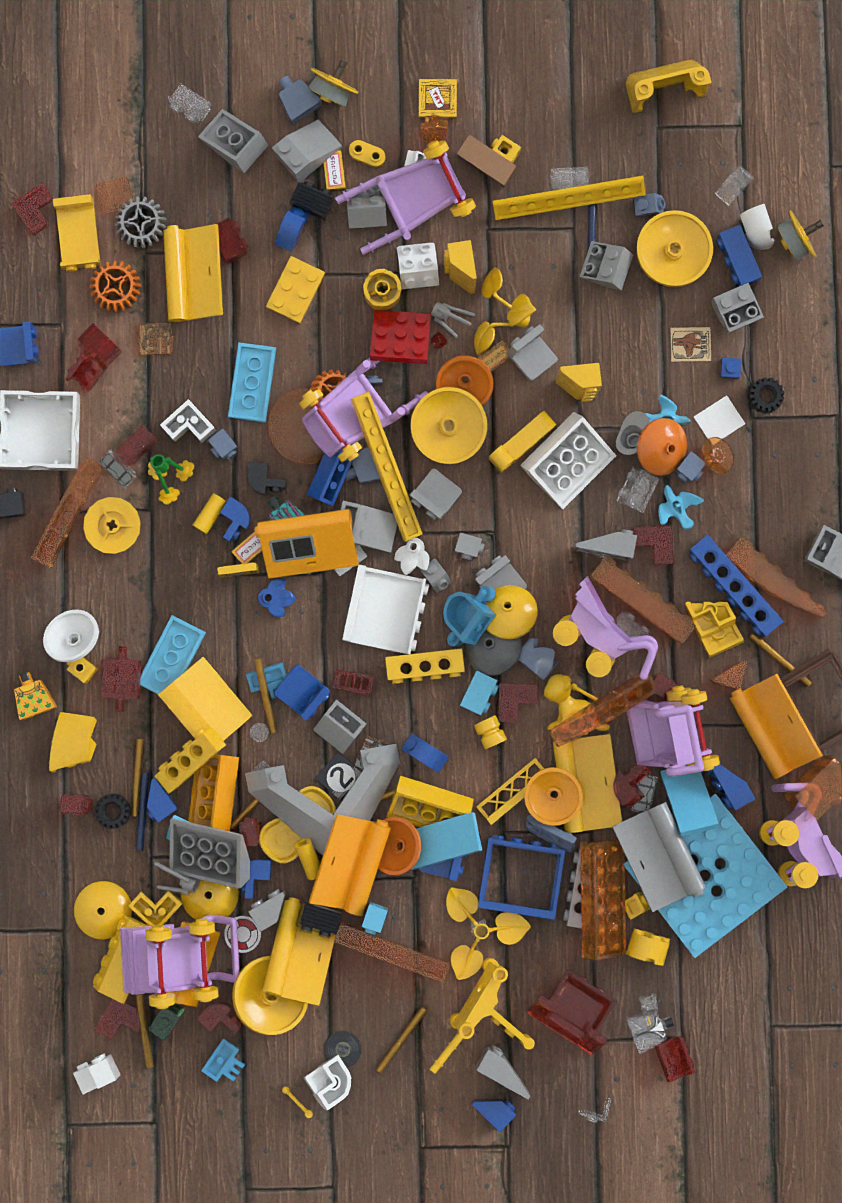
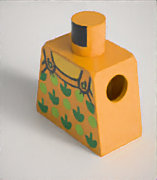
[14,672,57,720]

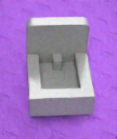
[420,559,452,593]

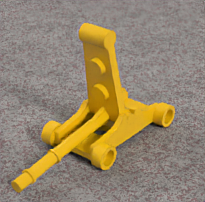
[430,957,535,1074]

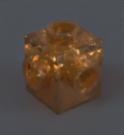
[420,115,448,143]

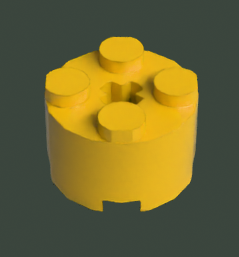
[363,269,401,310]
[626,928,670,966]

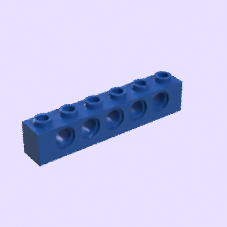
[688,534,784,638]

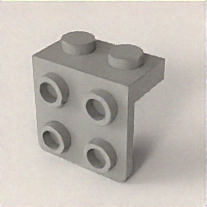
[506,324,558,381]
[410,469,462,521]
[475,555,527,589]

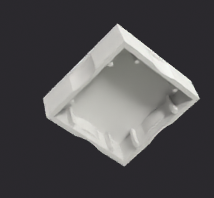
[0,390,80,471]

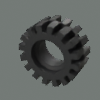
[748,377,785,414]
[94,794,131,829]

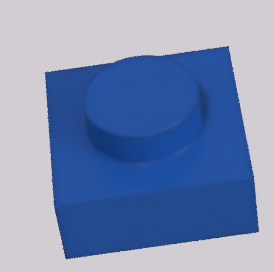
[720,358,741,379]

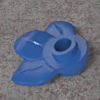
[257,579,296,617]

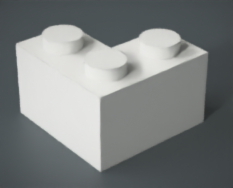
[160,399,216,443]
[73,1053,121,1094]

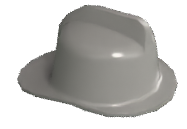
[616,411,650,455]

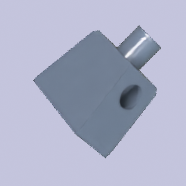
[279,76,322,125]
[345,447,380,485]

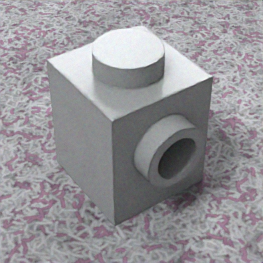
[454,533,485,561]

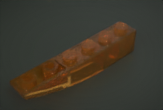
[31,458,103,568]
[725,538,827,619]
[549,674,658,747]

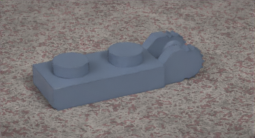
[525,814,577,852]

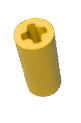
[193,493,227,534]
[294,838,320,880]

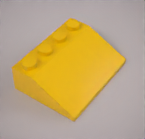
[158,657,253,741]

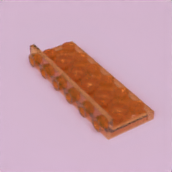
[580,839,626,961]

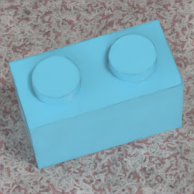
[460,671,499,716]
[362,902,388,935]

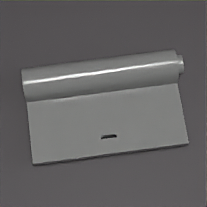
[612,802,706,912]

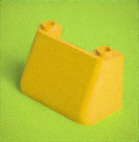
[626,60,712,113]

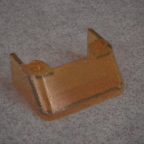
[782,755,842,820]

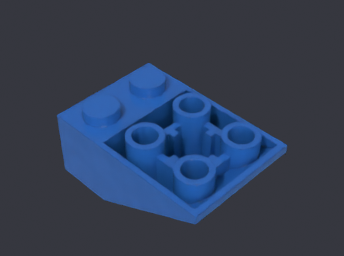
[705,764,755,810]

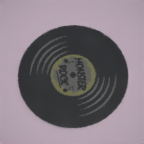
[325,1031,361,1068]

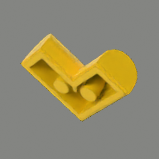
[128,891,183,926]

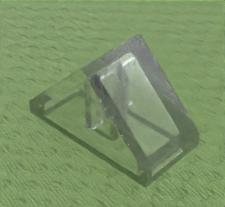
[715,165,754,206]

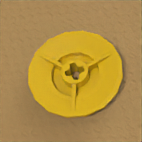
[83,497,141,554]

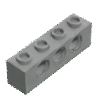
[563,848,603,930]

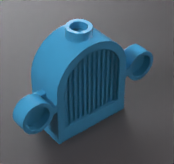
[443,586,496,647]

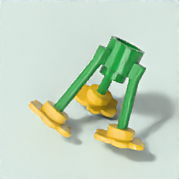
[148,454,194,505]

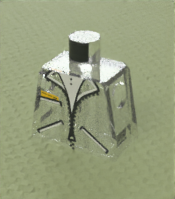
[625,1011,674,1054]

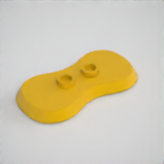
[259,786,336,863]

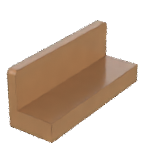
[457,135,516,187]

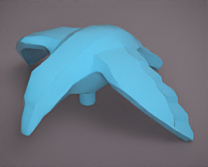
[644,395,691,425]
[658,485,704,530]

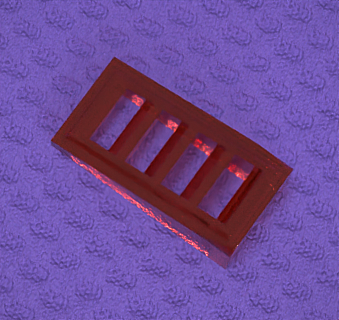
[333,669,374,695]

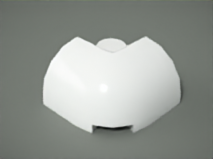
[740,204,774,250]
[303,1055,352,1110]

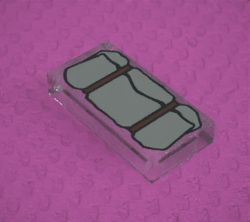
[98,449,139,489]
[630,773,658,813]

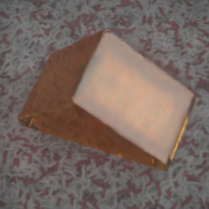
[710,660,748,690]

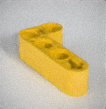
[489,411,557,473]

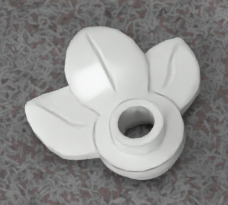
[394,538,429,575]

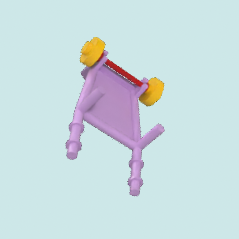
[335,140,476,255]
[299,358,428,463]

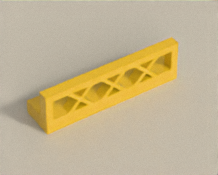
[476,758,544,825]

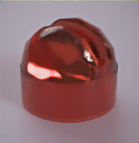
[431,332,447,349]

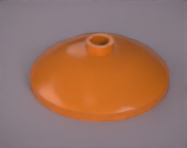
[436,356,493,405]
[637,418,687,476]
[378,817,421,875]

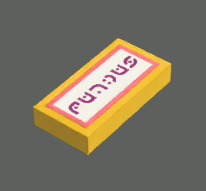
[324,150,346,191]
[231,532,262,564]

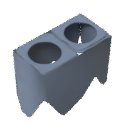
[518,634,562,680]

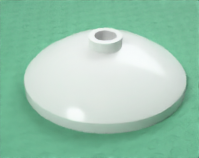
[43,610,99,662]

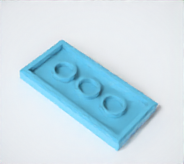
[228,342,276,423]
[137,615,206,694]
[660,765,719,837]
[412,812,482,870]

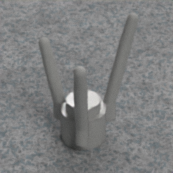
[431,302,475,338]
[154,862,200,896]

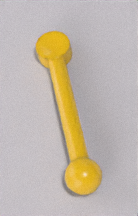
[571,683,606,707]
[282,1086,313,1118]

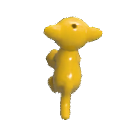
[544,674,610,735]

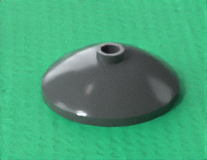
[466,630,522,676]

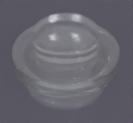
[250,723,269,742]

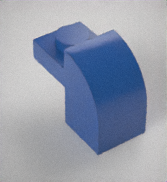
[275,206,310,252]
[220,497,250,543]
[402,733,449,773]
[242,859,272,899]

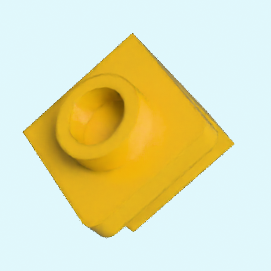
[621,891,650,920]

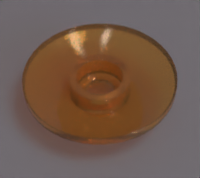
[702,437,734,474]

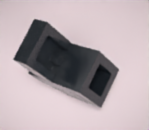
[248,462,287,496]

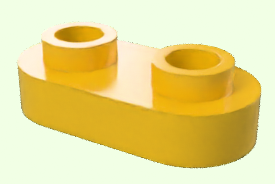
[349,140,385,168]

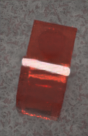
[613,764,651,808]
[196,1002,242,1034]

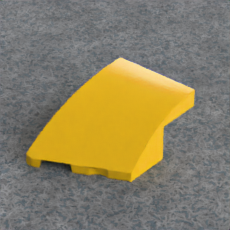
[685,602,744,658]
[49,712,97,773]

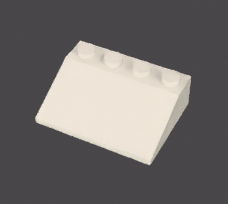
[520,412,616,509]

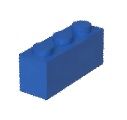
[716,225,762,287]
[307,450,353,506]

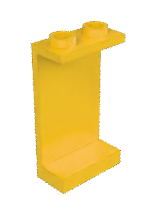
[53,194,101,272]

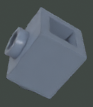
[208,429,238,460]
[675,451,706,483]

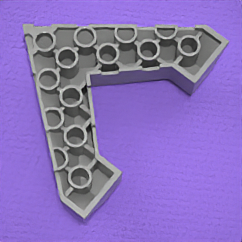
[245,744,400,855]

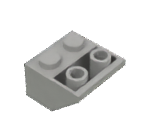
[346,186,387,229]
[580,241,633,291]
[711,283,764,333]
[313,699,367,754]
[248,889,286,932]

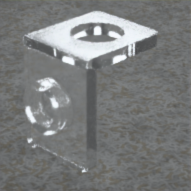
[579,1097,611,1123]

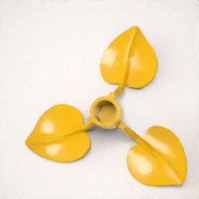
[474,267,536,356]
[446,887,531,980]

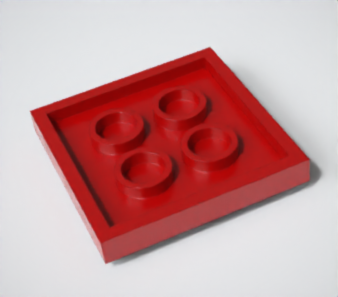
[370,310,431,364]

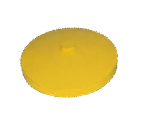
[636,210,713,287]
[411,387,487,464]
[232,956,308,1035]

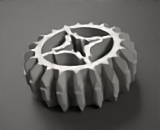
[115,197,166,248]

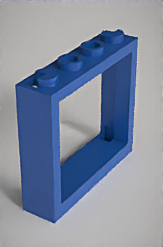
[478,835,565,920]

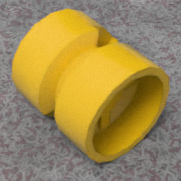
[474,715,507,750]

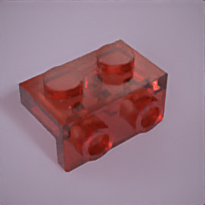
[65,351,108,392]
[654,1036,695,1082]

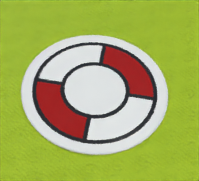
[224,916,261,953]

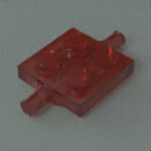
[100,646,141,712]

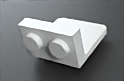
[397,243,439,289]

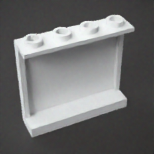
[342,565,429,655]

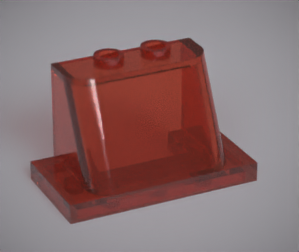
[527,970,617,1055]

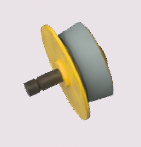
[309,59,359,106]
[777,210,824,261]

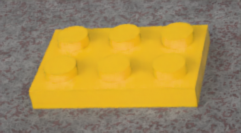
[266,256,325,324]

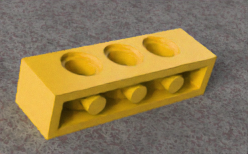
[385,649,465,684]
[154,727,226,794]

